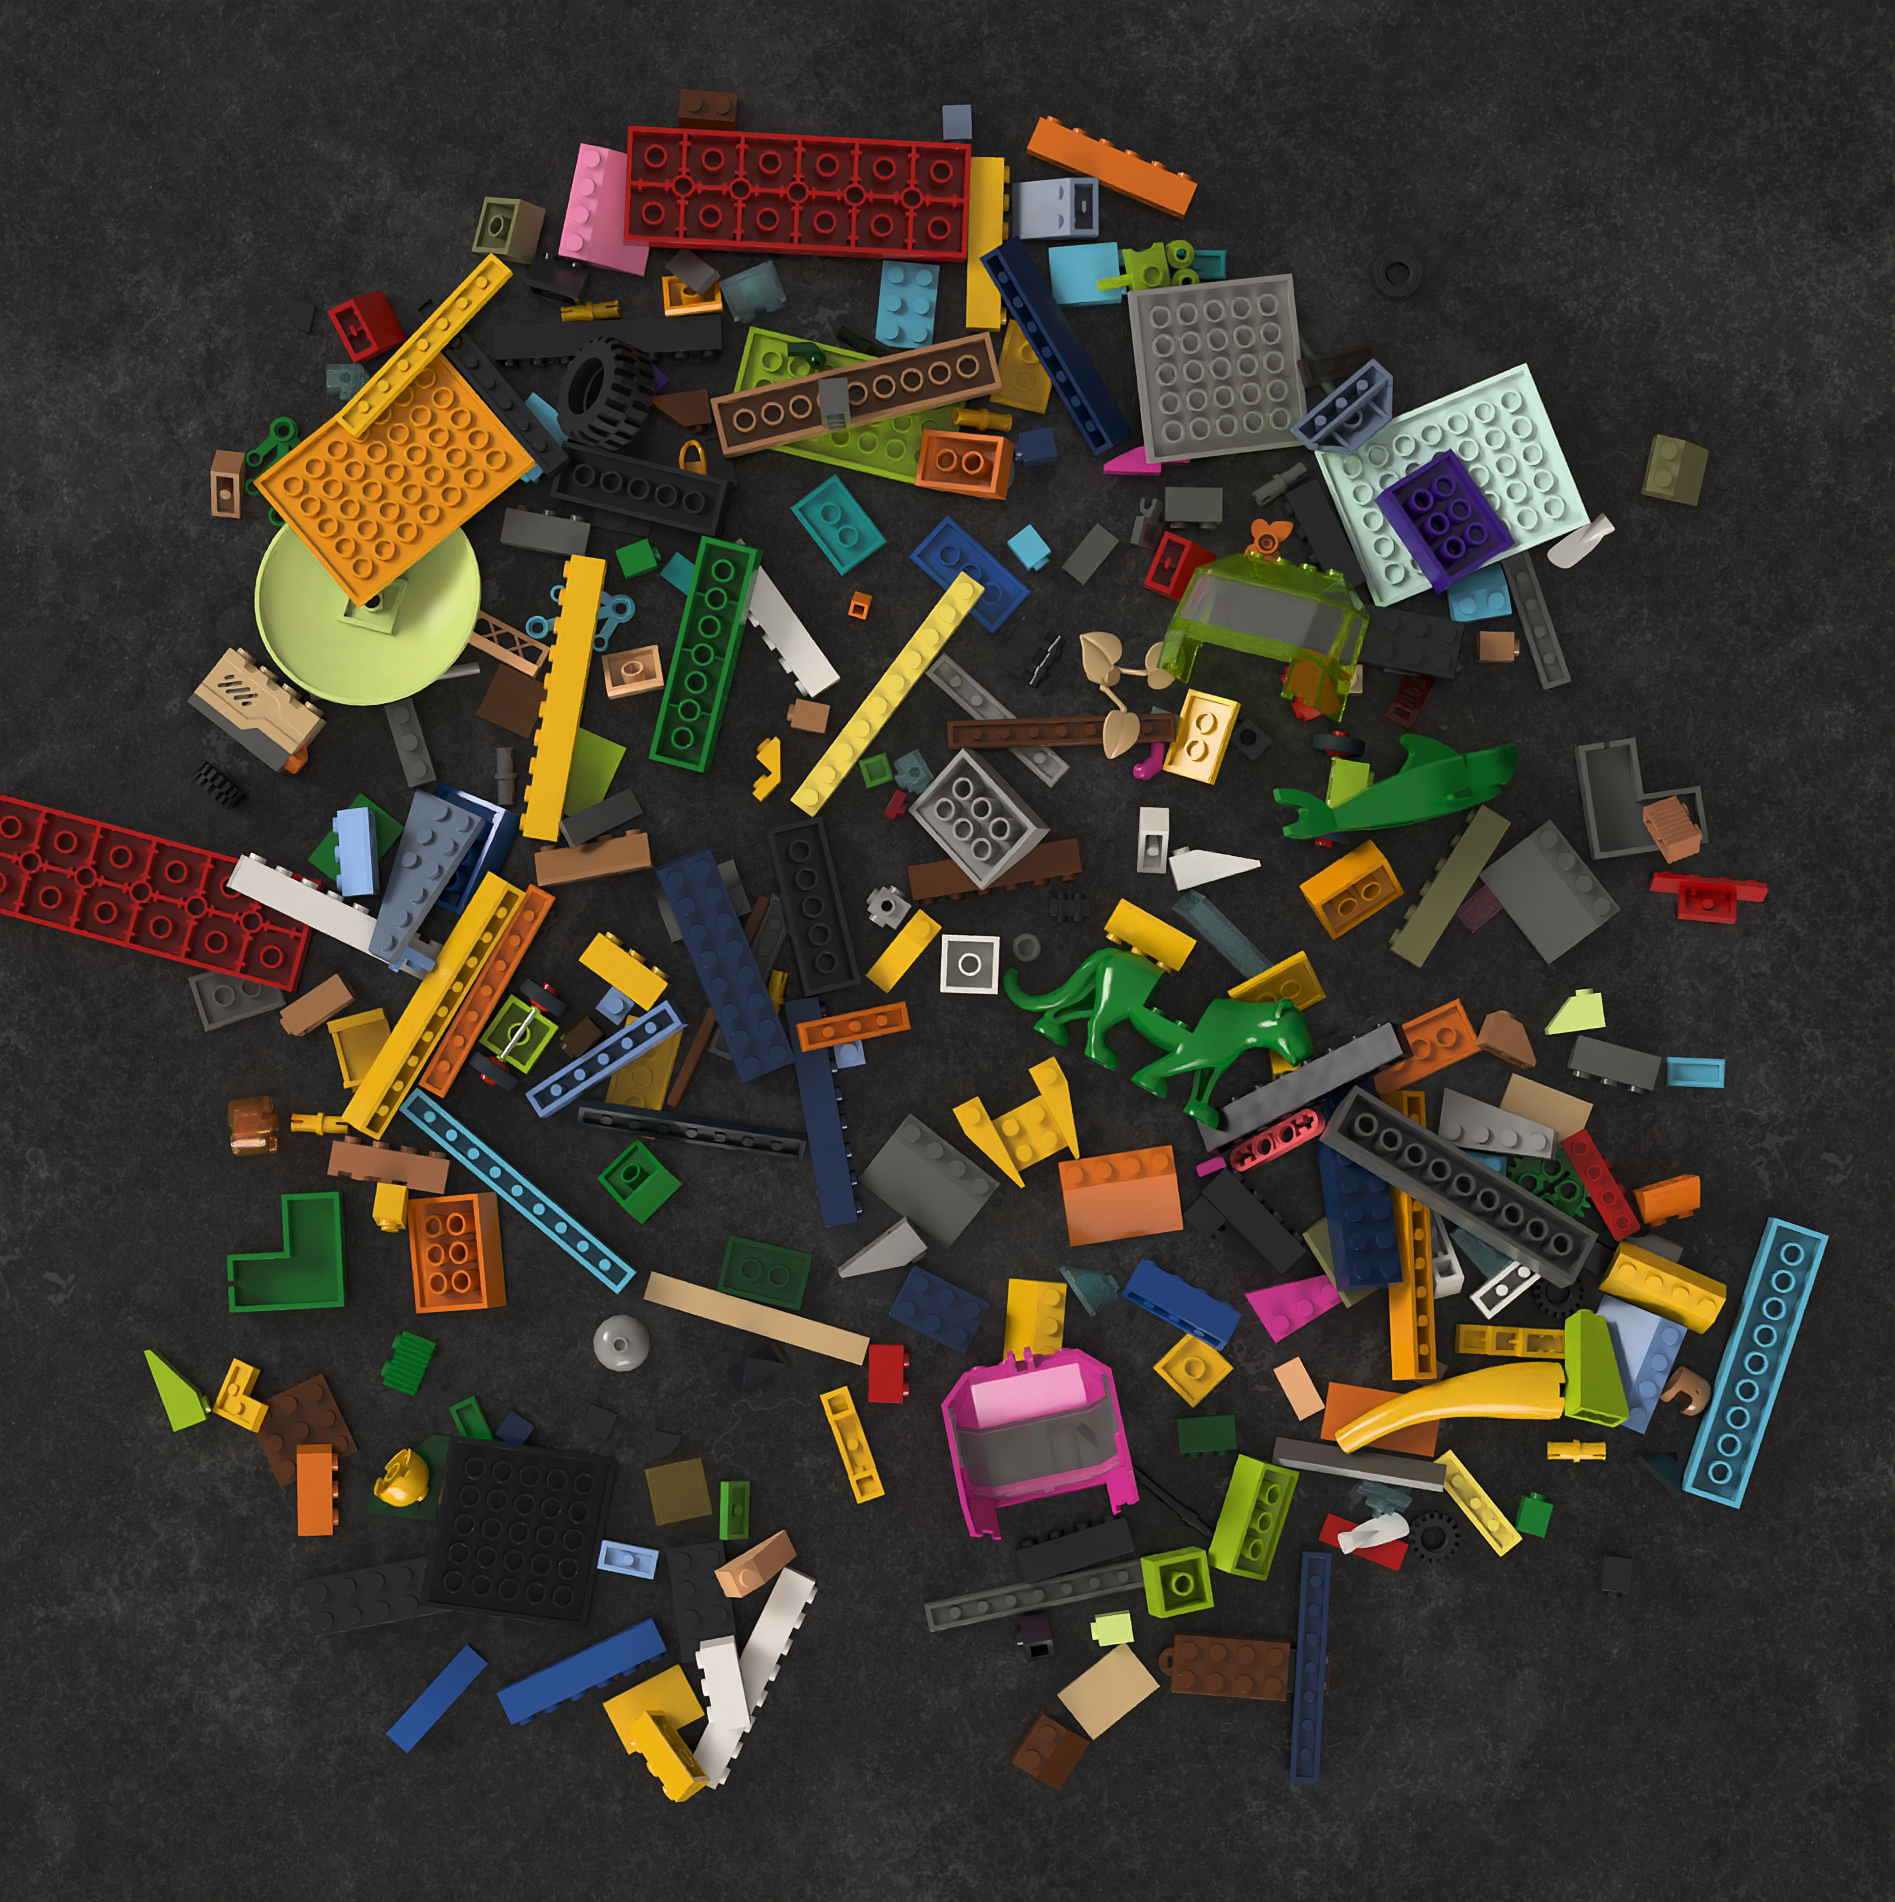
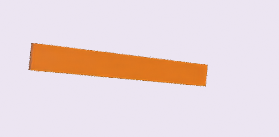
[418,883,556,1098]

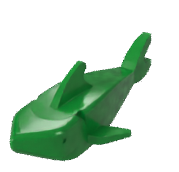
[1273,734,1519,839]

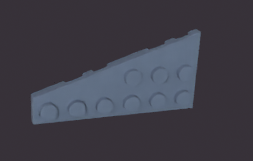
[368,788,486,965]

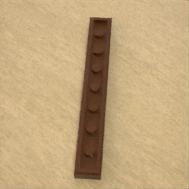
[947,713,1176,750]
[666,895,770,1108]

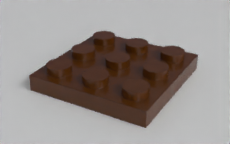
[255,1373,359,1487]

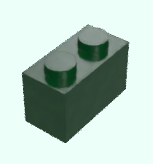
[1176,1413,1237,1458]

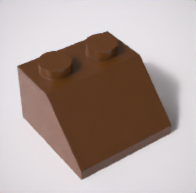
[678,89,739,132]
[1011,1710,1090,1790]

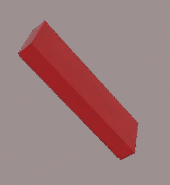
[1318,1513,1409,1571]

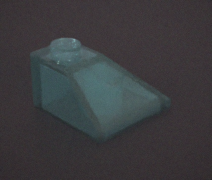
[1058,1264,1120,1317]

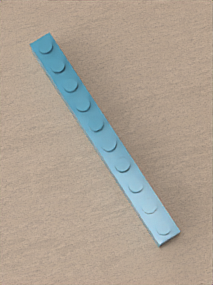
[399,1087,638,1294]

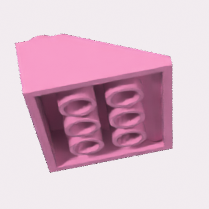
[558,143,650,277]

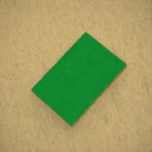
[308,793,405,883]

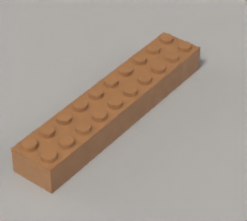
[710,332,1002,459]

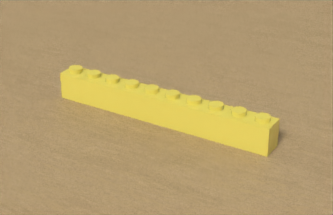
[791,571,985,818]

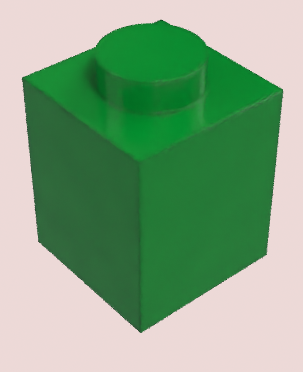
[615,539,661,580]
[1514,1492,1553,1538]

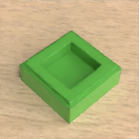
[859,752,894,788]

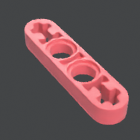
[1230,1109,1326,1172]

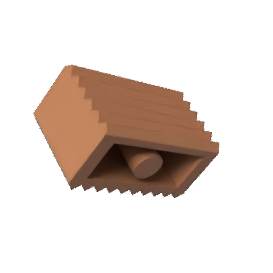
[1643,796,1702,864]

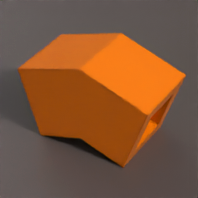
[848,591,873,620]

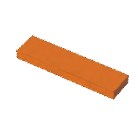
[796,1001,911,1052]

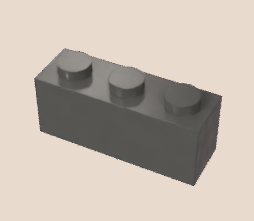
[818,377,851,430]
[500,504,593,557]
[384,697,440,789]
[1567,1035,1662,1095]

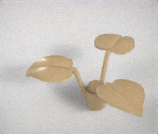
[1080,632,1182,759]

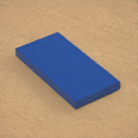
[909,515,1031,634]

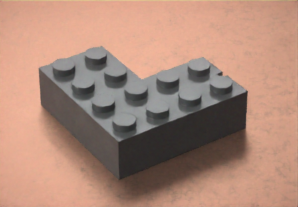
[1574,738,1709,861]

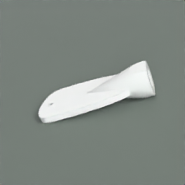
[1547,513,1615,568]
[1338,1512,1409,1554]

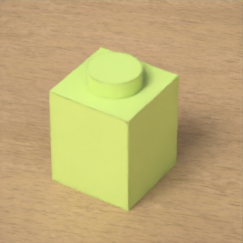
[1090,1610,1134,1646]

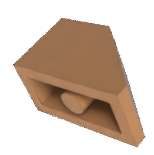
[210,450,246,519]
[1475,1010,1537,1070]

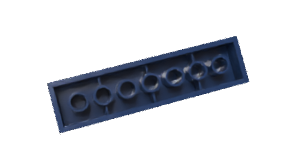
[654,846,796,1083]
[1311,1077,1403,1292]

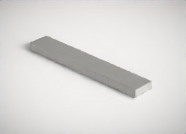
[925,652,1070,788]

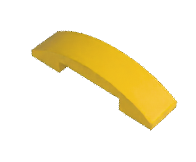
[820,1386,885,1504]

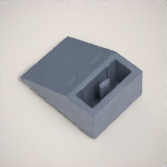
[1012,178,1099,240]

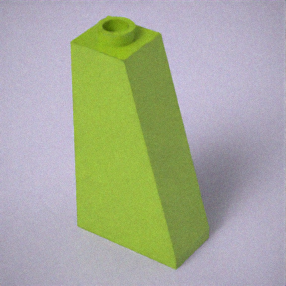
[1565,1309,1630,1427]

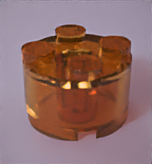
[228,1096,278,1156]

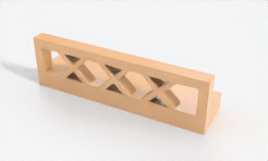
[468,610,550,678]

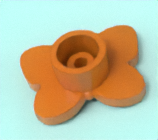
[1244,519,1293,576]

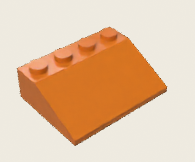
[1058,1145,1184,1247]
[407,1192,507,1314]

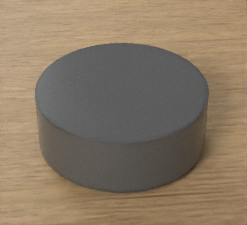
[1012,933,1041,962]

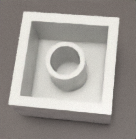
[940,935,1000,995]

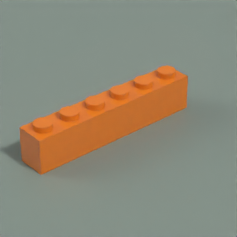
[1027,116,1198,220]

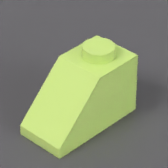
[1545,988,1606,1035]

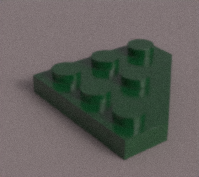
[367,1434,450,1521]

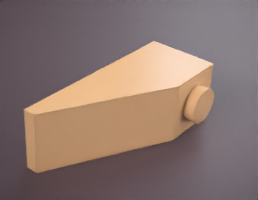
[714,1530,797,1598]

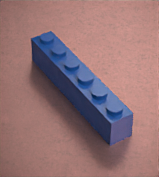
[497,1616,669,1726]

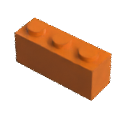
[297,1444,339,1536]

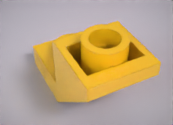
[752,737,781,803]

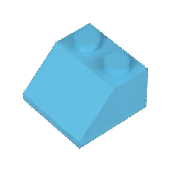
[1446,561,1512,624]

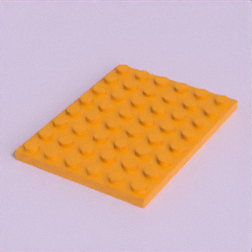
[253,352,536,609]

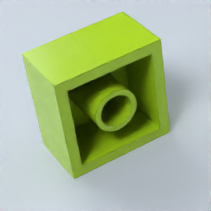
[1140,1546,1214,1618]

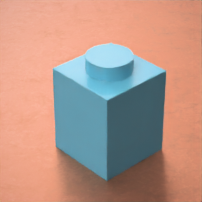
[1007,524,1051,571]

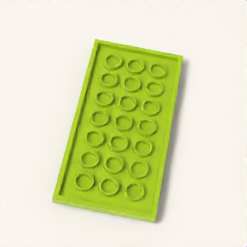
[734,326,967,492]

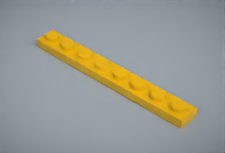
[334,253,513,439]

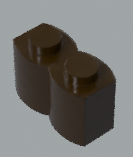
[560,1014,607,1058]

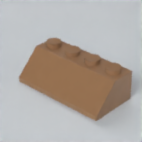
[534,829,655,888]

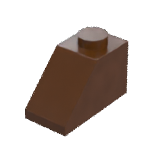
[652,389,713,434]

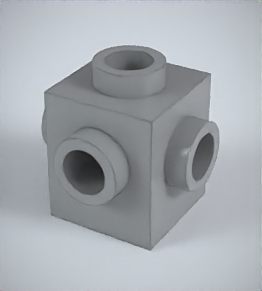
[866,885,912,930]

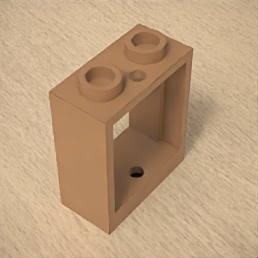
[280,974,359,1036]

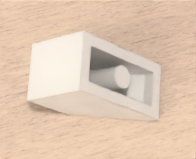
[1137,807,1169,873]

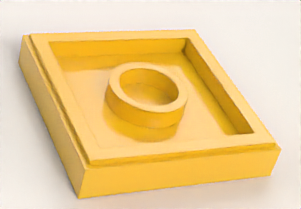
[1153,1333,1234,1408]

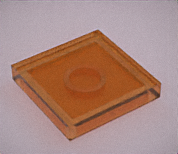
[476,663,548,739]

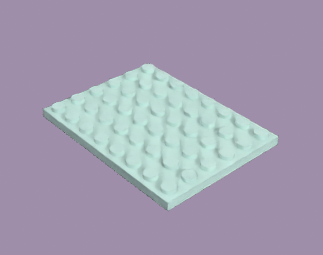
[1314,363,1591,607]

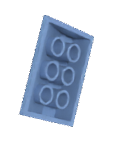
[1561,1294,1688,1434]

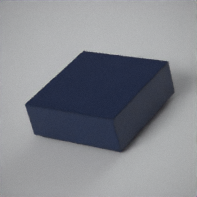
[496,1410,536,1445]

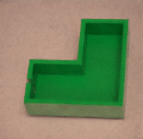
[227,1191,348,1313]

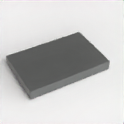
[188,970,288,1032]

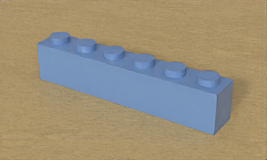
[525,1000,689,1118]

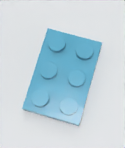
[875,260,940,350]

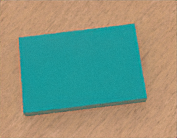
[790,474,887,577]

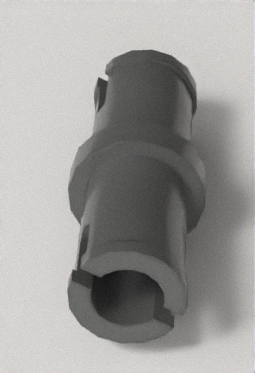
[1252,462,1309,508]
[495,747,517,805]

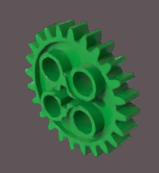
[1505,1143,1591,1220]

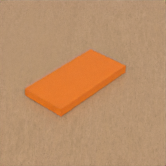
[1374,998,1483,1098]
[1320,1382,1440,1457]

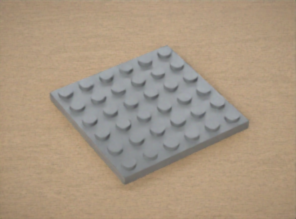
[1127,273,1307,464]

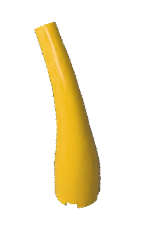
[1335,1362,1566,1454]

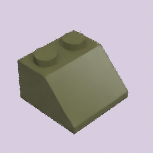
[471,197,546,264]
[1641,434,1709,506]

